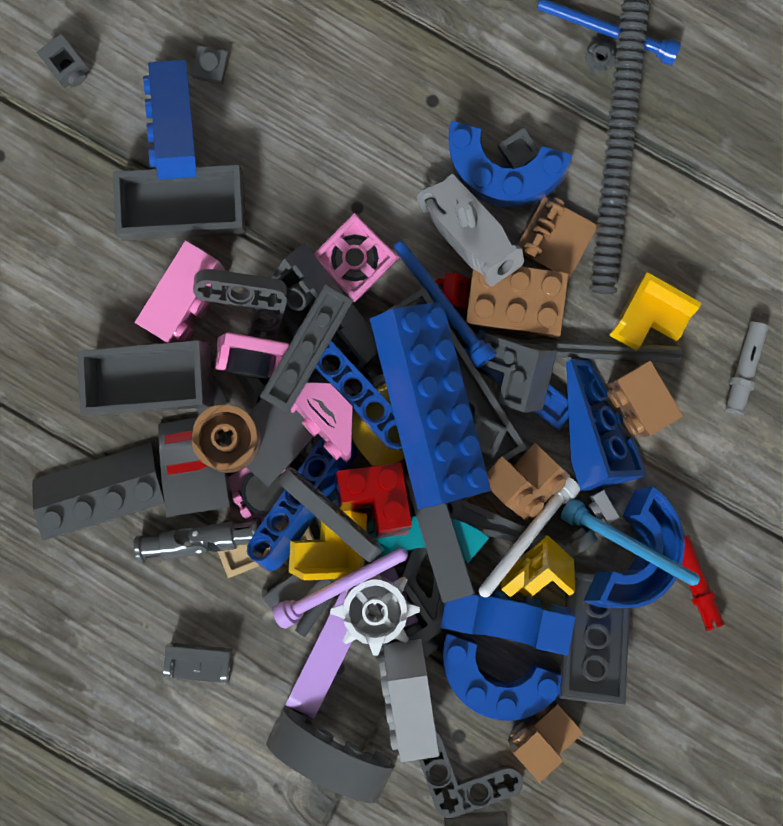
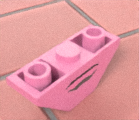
[290,383,353,463]

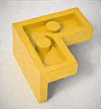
[609,272,701,351]
[289,510,367,580]
[501,535,575,597]

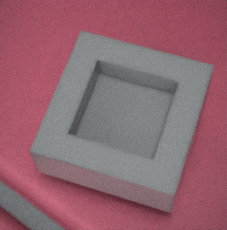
[588,490,620,524]

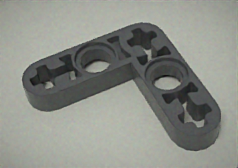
[193,269,287,341]
[419,729,523,818]

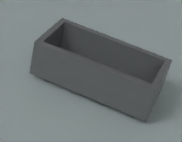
[113,165,246,241]
[77,340,214,416]

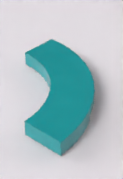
[370,516,490,562]

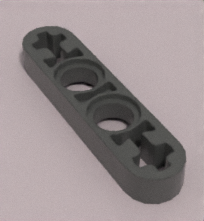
[278,467,384,563]

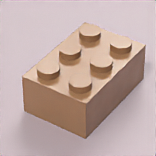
[465,267,569,339]

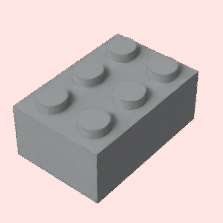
[379,639,439,762]

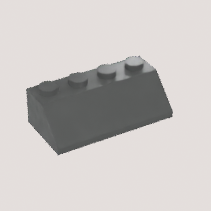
[32,442,165,541]

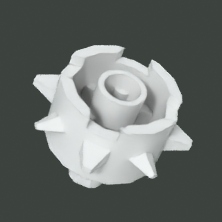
[330,573,420,655]

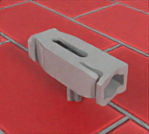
[417,174,524,286]

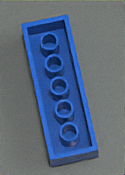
[370,301,491,509]

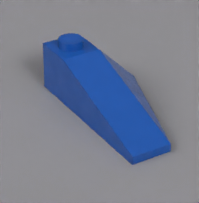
[566,359,647,491]

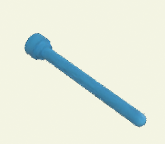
[561,498,700,586]

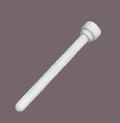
[479,477,580,597]

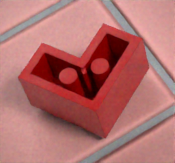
[335,463,412,539]

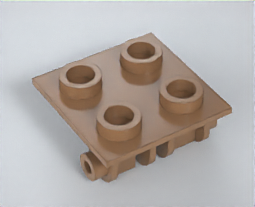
[517,197,599,280]

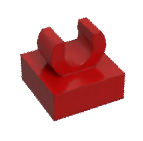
[435,273,471,310]

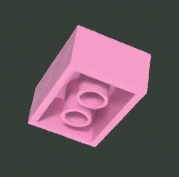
[134,240,226,343]

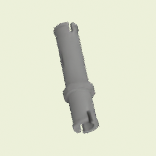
[724,321,769,416]

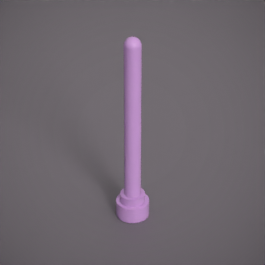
[273,548,408,629]

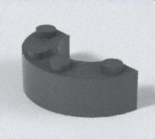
[266,708,395,803]

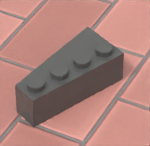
[270,242,378,381]

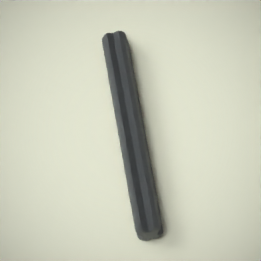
[528,338,682,363]

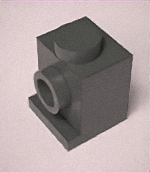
[37,34,89,88]

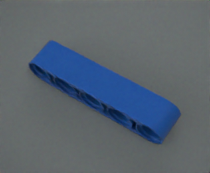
[295,327,402,451]
[247,437,358,571]

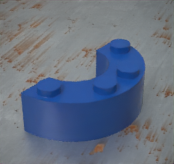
[448,120,572,208]
[583,487,685,608]
[441,587,576,656]
[442,630,561,721]

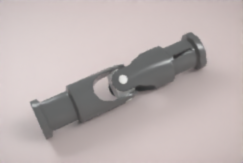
[134,517,261,564]

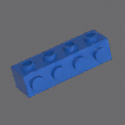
[143,60,197,180]

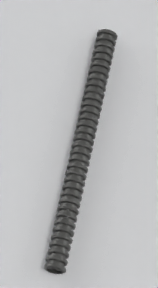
[589,0,650,294]

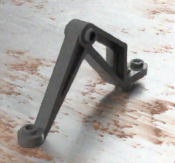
[375,499,598,664]

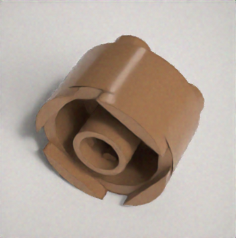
[192,405,261,473]

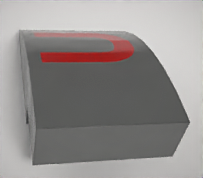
[158,418,233,517]

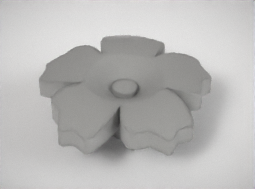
[360,369,385,391]

